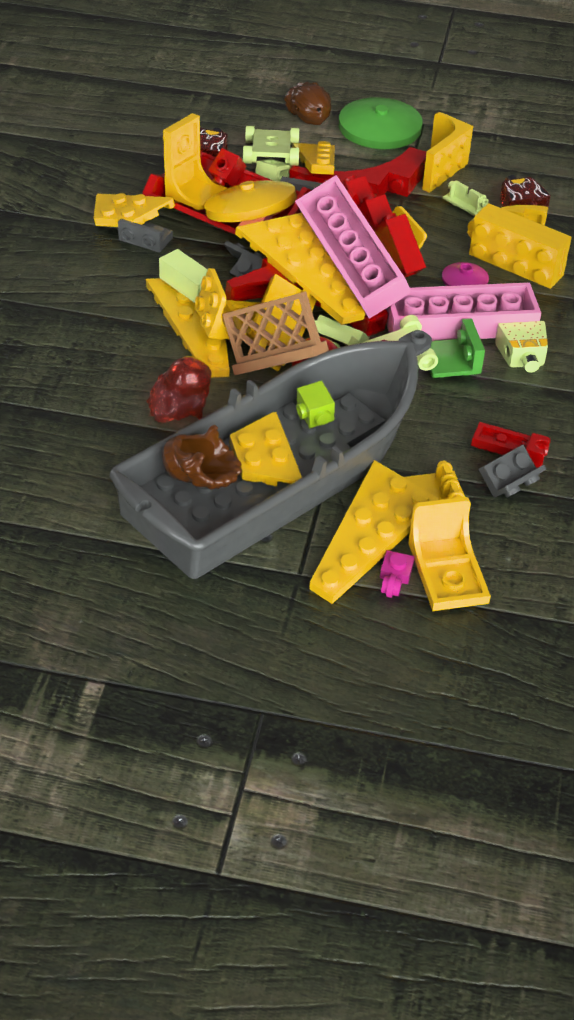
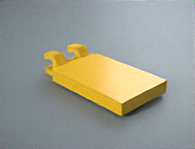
[248,274,317,372]

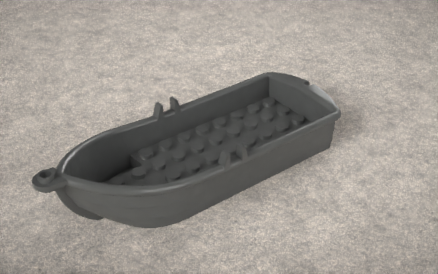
[109,330,432,579]

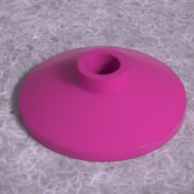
[442,262,489,286]

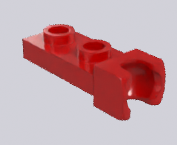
[471,422,551,468]

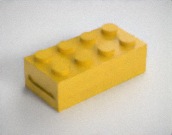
[467,203,571,289]

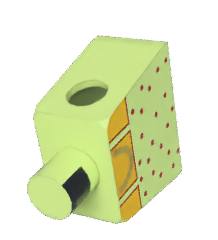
[495,321,548,372]

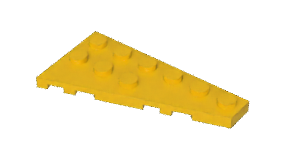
[235,213,365,325]
[146,278,229,378]
[310,460,440,604]

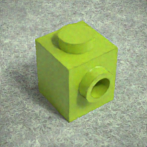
[296,381,335,429]

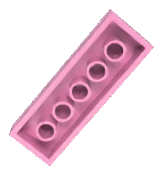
[295,175,411,319]
[386,282,541,341]

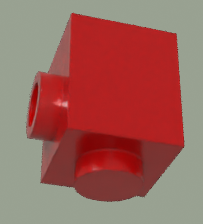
[208,148,247,187]

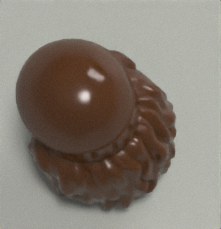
[162,425,242,490]

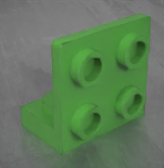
[429,318,485,378]

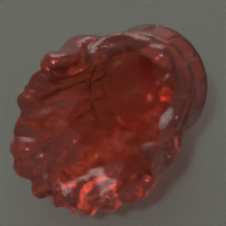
[146,356,212,423]

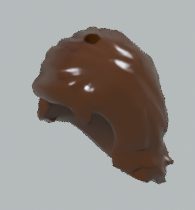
[284,82,331,125]

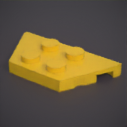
[94,193,175,227]
[229,412,302,486]

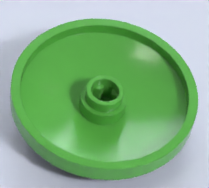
[339,97,423,149]

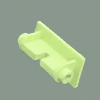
[442,180,488,216]

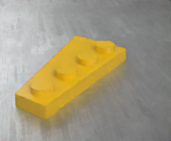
[292,141,335,175]

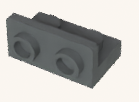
[118,219,173,253]
[478,445,546,498]

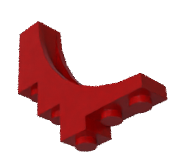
[289,147,427,197]
[343,175,426,278]
[225,257,389,337]

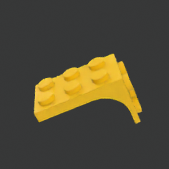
[422,112,473,193]
[163,113,227,210]
[194,268,261,340]
[408,497,491,611]

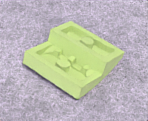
[315,315,369,345]

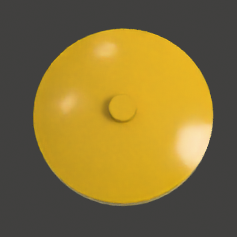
[204,180,297,222]

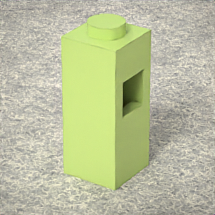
[159,249,208,303]

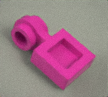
[380,550,415,598]

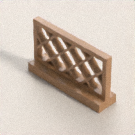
[222,291,329,376]

